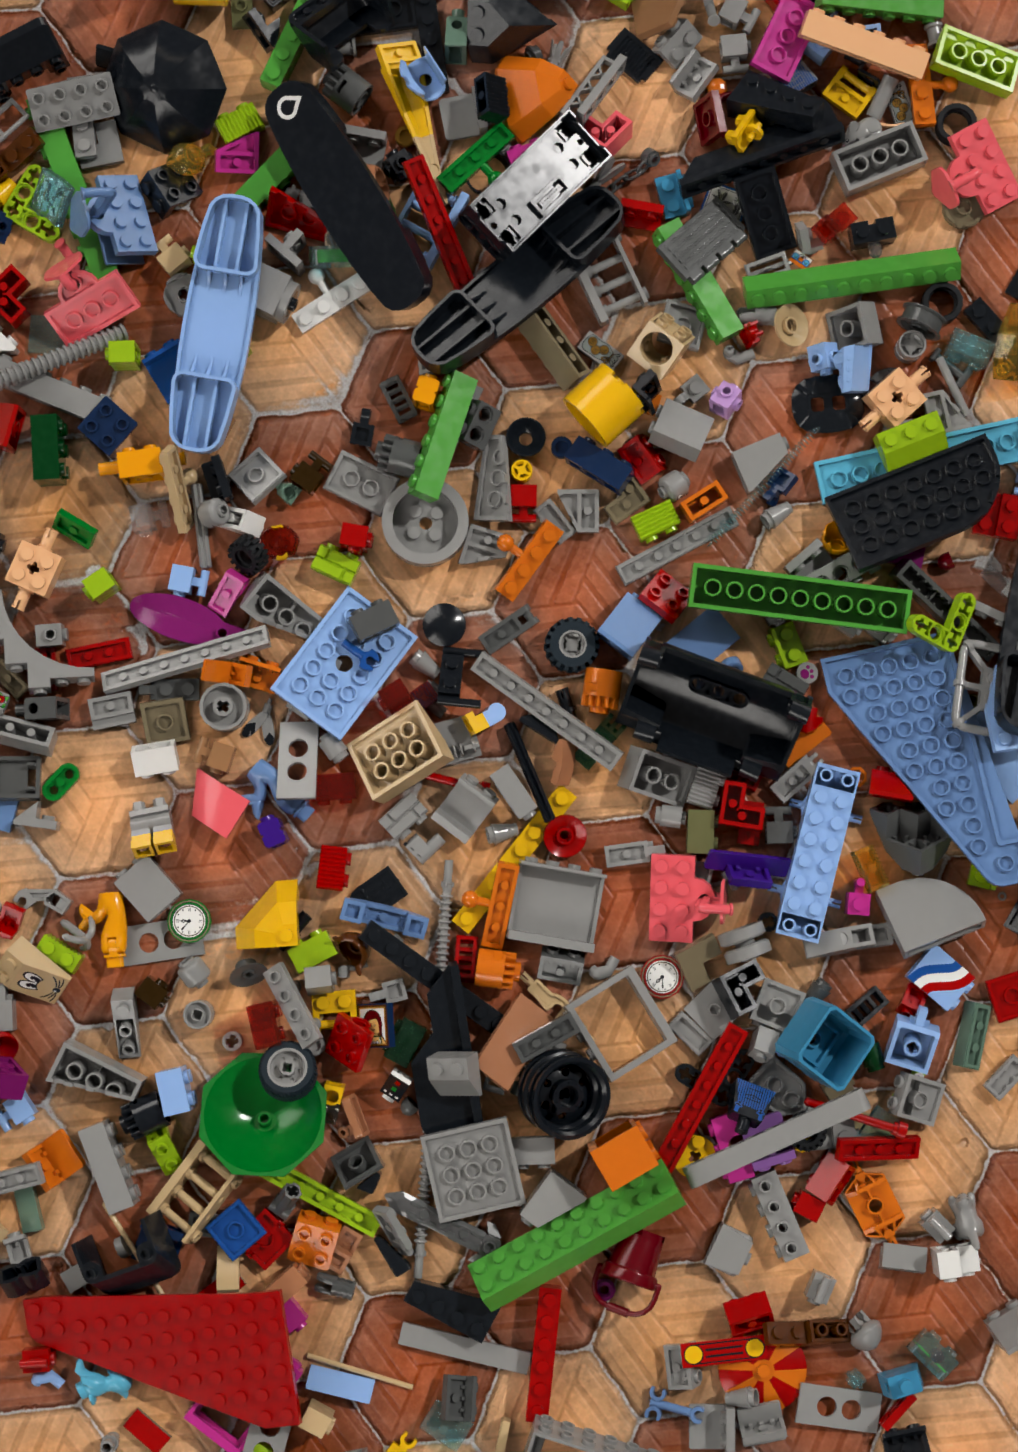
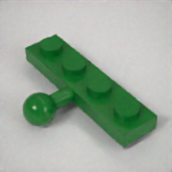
[437,122,515,195]

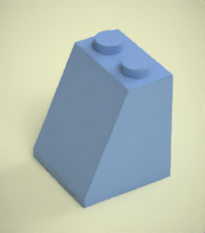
[596,592,662,661]

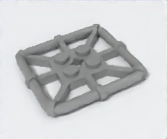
[951,639,1000,737]

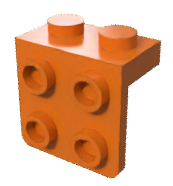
[22,1129,86,1192]
[287,1209,343,1271]

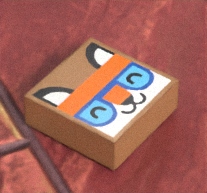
[783,248,814,270]

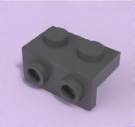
[441,1374,478,1422]

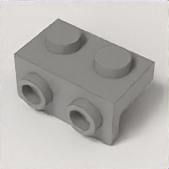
[651,18,703,69]
[669,49,719,103]

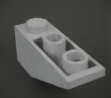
[110,987,141,1059]

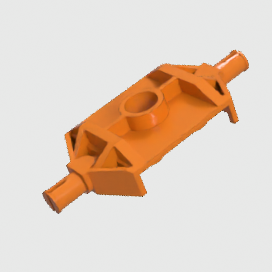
[843,1161,905,1244]

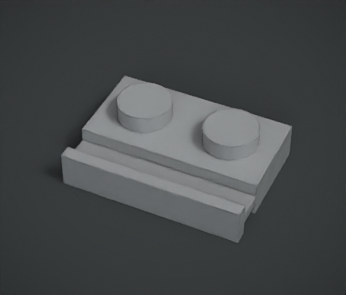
[87,691,137,731]

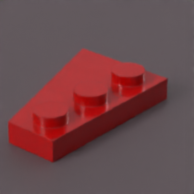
[265,186,329,243]

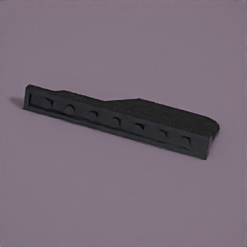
[678,96,845,200]
[411,961,483,1134]

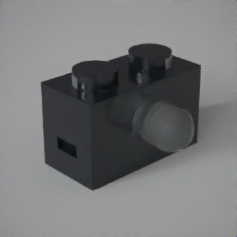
[847,216,897,258]

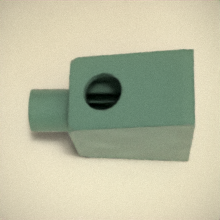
[445,9,468,65]

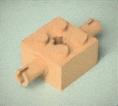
[858,365,931,432]
[4,527,66,612]

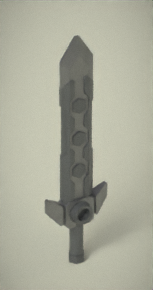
[385,1191,501,1263]

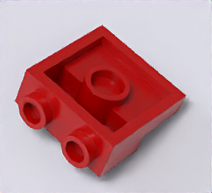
[971,493,1018,542]

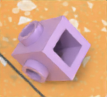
[709,380,743,420]

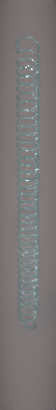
[707,427,820,547]

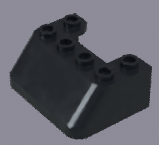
[288,0,397,73]
[0,17,70,104]

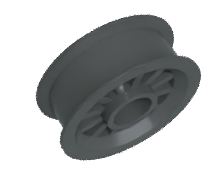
[896,302,947,341]

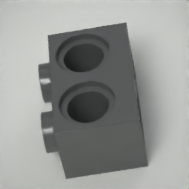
[458,399,502,451]

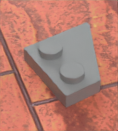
[923,390,972,433]
[557,489,599,533]
[458,524,512,565]

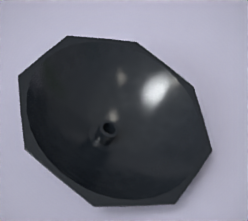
[106,20,227,154]

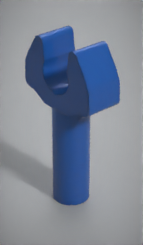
[341,639,380,672]

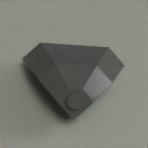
[870,802,951,876]

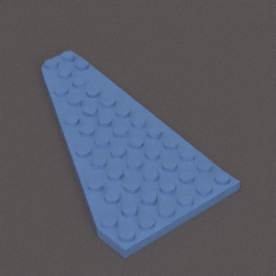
[820,633,1018,887]

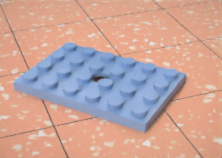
[270,586,418,741]

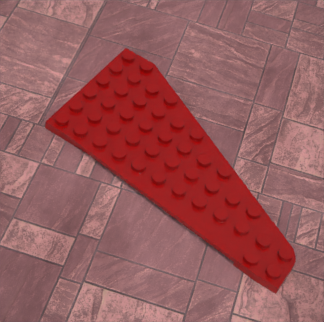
[23,1289,302,1429]

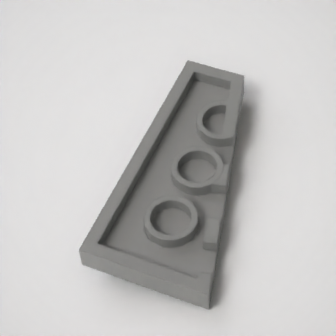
[473,435,513,522]

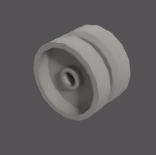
[199,683,250,732]
[717,920,773,965]

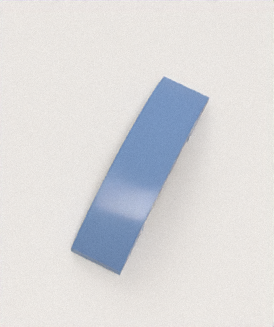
[339,897,429,940]

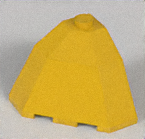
[235,879,300,949]

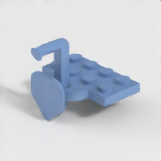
[69,175,158,256]

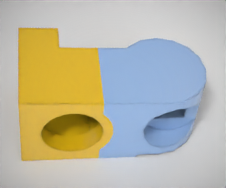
[461,703,506,736]

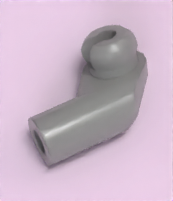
[589,955,620,980]

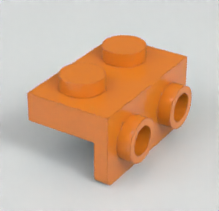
[239,654,283,695]

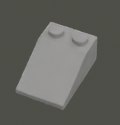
[617,745,697,807]
[983,1298,1018,1355]

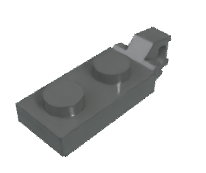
[139,678,200,701]

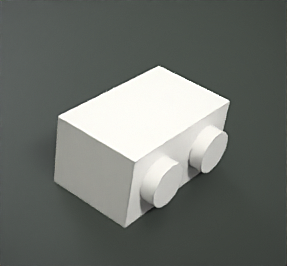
[130,739,180,779]

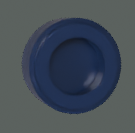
[551,436,572,459]

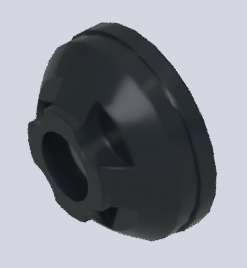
[506,417,546,457]

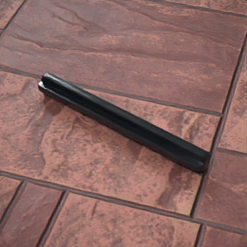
[504,722,555,823]

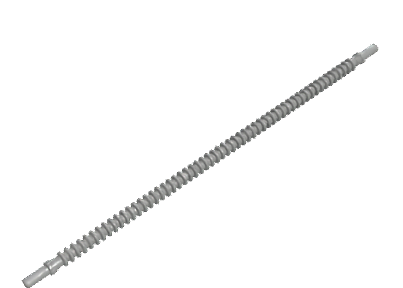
[413,860,454,1279]

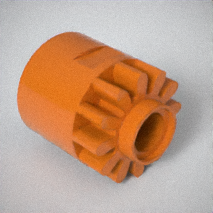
[581,667,623,715]
[474,948,521,990]

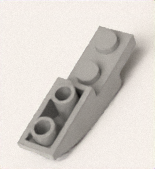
[802,922,894,959]

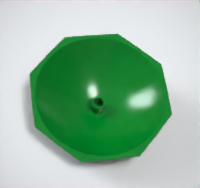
[199,1053,327,1177]

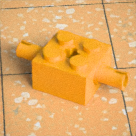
[98,444,187,485]

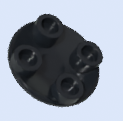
[423,603,466,647]

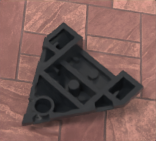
[467,0,557,64]

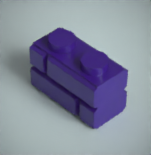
[257,814,290,849]

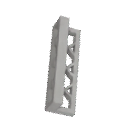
[559,53,627,126]

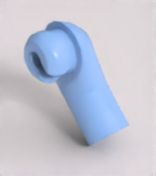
[31,1370,66,1389]

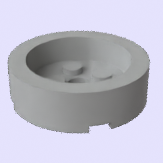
[382,481,469,567]

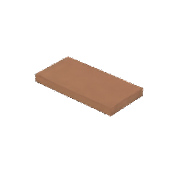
[478,993,554,1091]

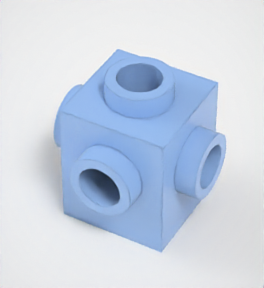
[807,342,838,376]

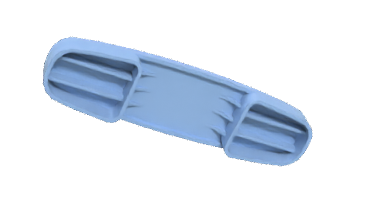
[169,194,264,454]

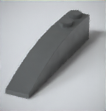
[888,559,999,662]

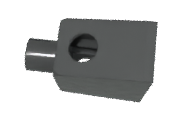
[15,696,70,722]

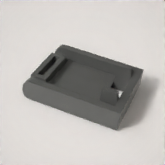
[0,756,42,801]

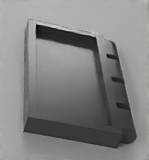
[656,196,748,285]

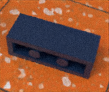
[564,436,634,496]

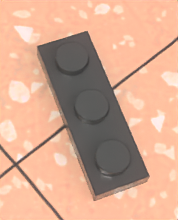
[512,1011,581,1064]

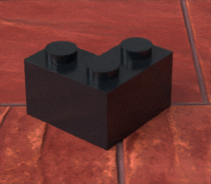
[711,958,766,1021]

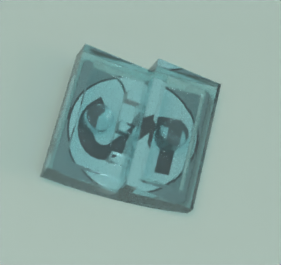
[30,167,75,228]

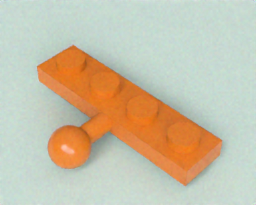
[906,43,958,128]
[494,519,564,602]
[461,860,520,950]

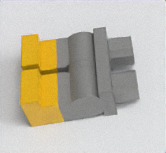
[129,797,177,859]

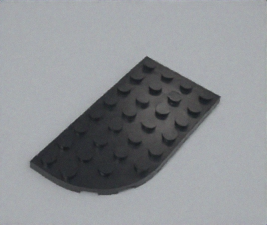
[824,433,1000,573]

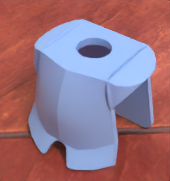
[399,46,447,102]

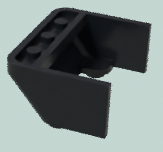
[71,1210,181,1295]

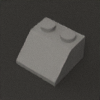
[825,301,884,350]
[426,1051,482,1096]

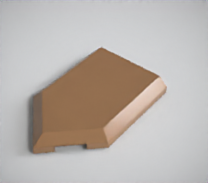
[631,0,687,41]

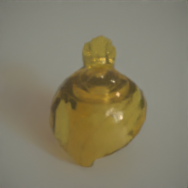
[166,143,218,176]

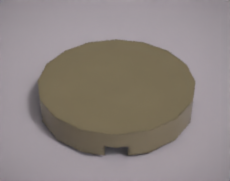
[942,196,984,229]

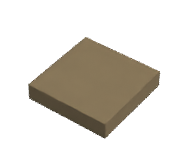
[139,696,191,743]

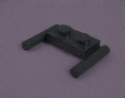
[437,646,486,709]

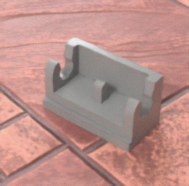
[878,1242,928,1274]

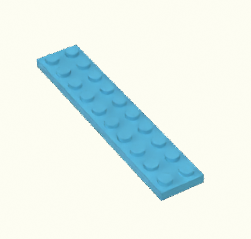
[813,417,1018,505]

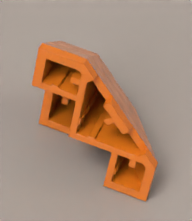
[494,56,578,144]

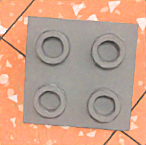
[434,715,482,765]

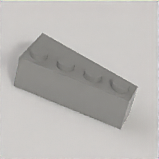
[45,1038,148,1101]

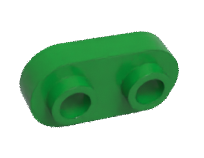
[42,763,80,801]

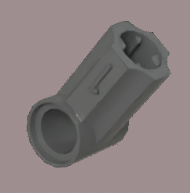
[267,1182,302,1221]

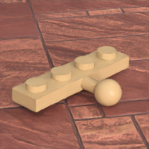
[159,444,198,534]

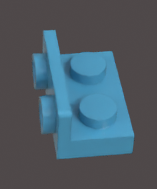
[654,169,694,221]

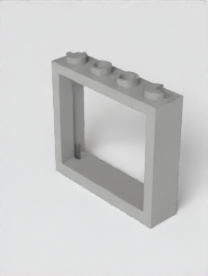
[563,965,678,1082]

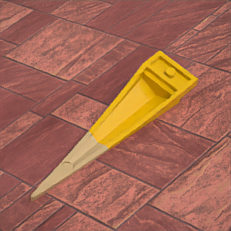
[375,40,448,206]

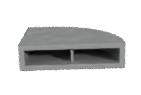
[875,878,986,959]

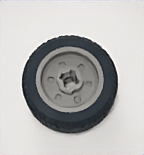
[258,1041,318,1102]

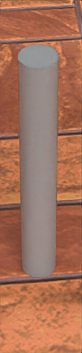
[935,355,971,417]

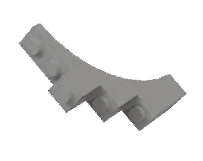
[0,589,95,697]

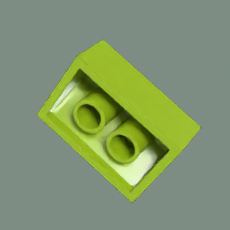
[873,410,949,473]

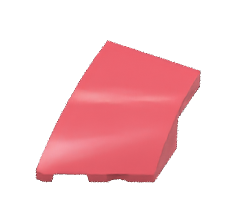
[192,768,251,838]

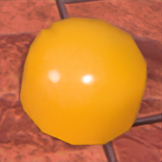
[821,521,849,555]

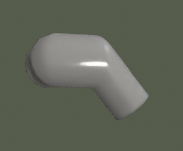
[723,345,756,365]

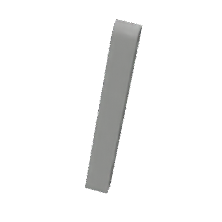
[682,1087,872,1189]

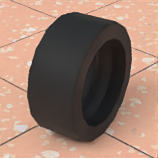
[935,103,977,147]
[920,282,963,324]

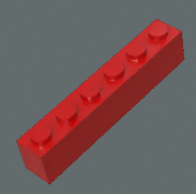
[525,1284,562,1422]

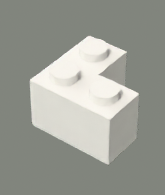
[930,1242,981,1282]

